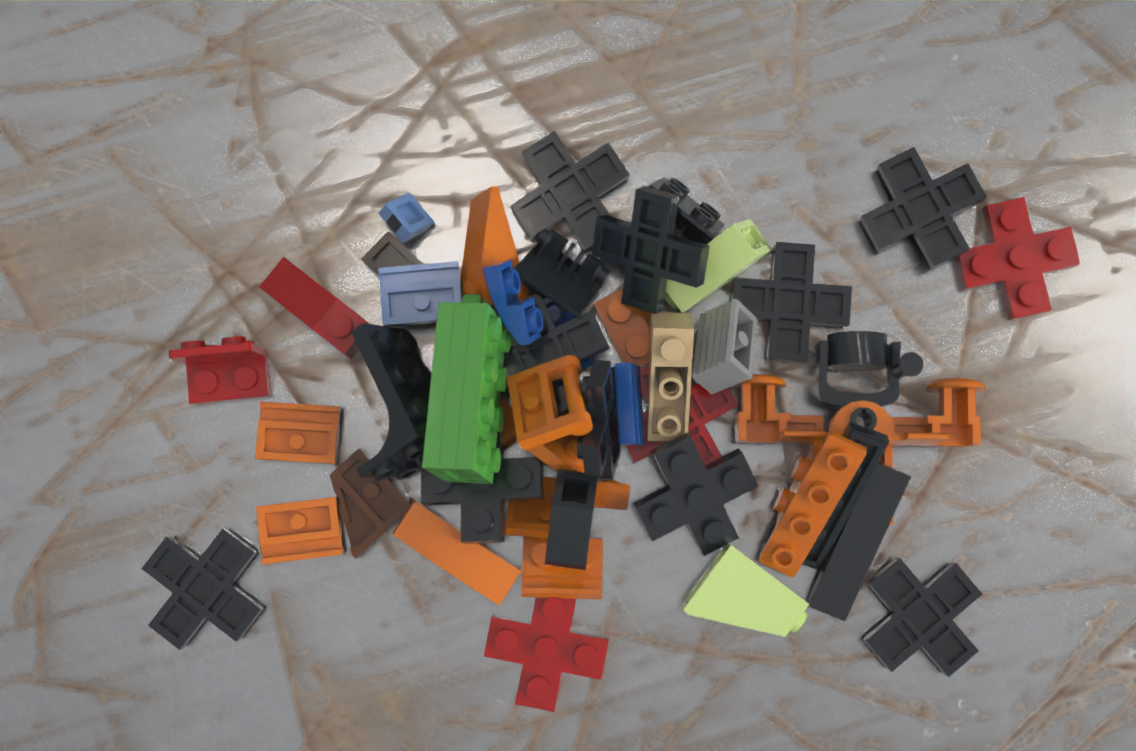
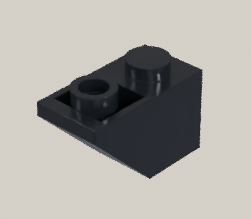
[545,469,598,570]

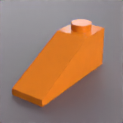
[460,186,530,311]

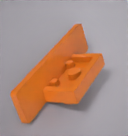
[759,432,867,577]
[505,477,630,539]

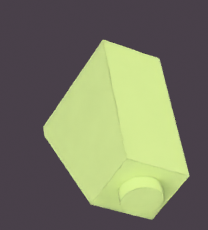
[665,219,773,313]
[680,544,809,637]

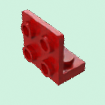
[169,336,271,405]

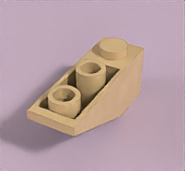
[647,312,694,442]

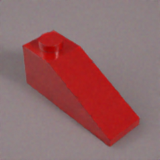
[259,257,370,359]

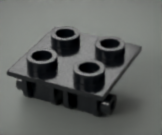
[648,177,724,244]
[514,228,610,317]

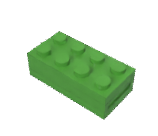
[422,294,511,484]

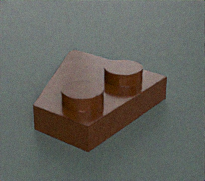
[330,448,412,559]

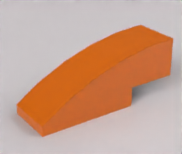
[392,500,521,605]

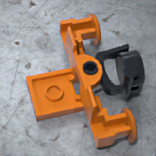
[729,331,986,525]

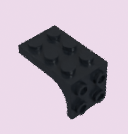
[351,323,432,481]

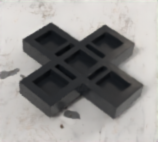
[510,131,630,251]
[860,147,987,269]
[592,186,710,314]
[731,242,852,363]
[500,292,610,416]
[576,360,621,480]
[421,431,544,544]
[632,433,758,556]
[141,528,264,650]
[863,557,982,677]

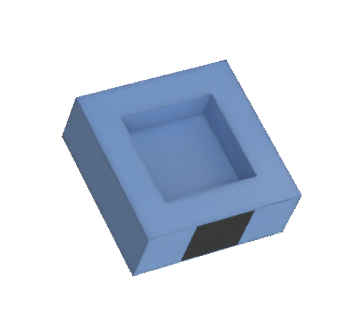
[378,192,434,243]

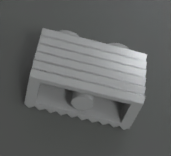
[691,299,758,394]

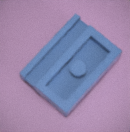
[378,261,462,327]

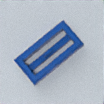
[614,362,645,446]

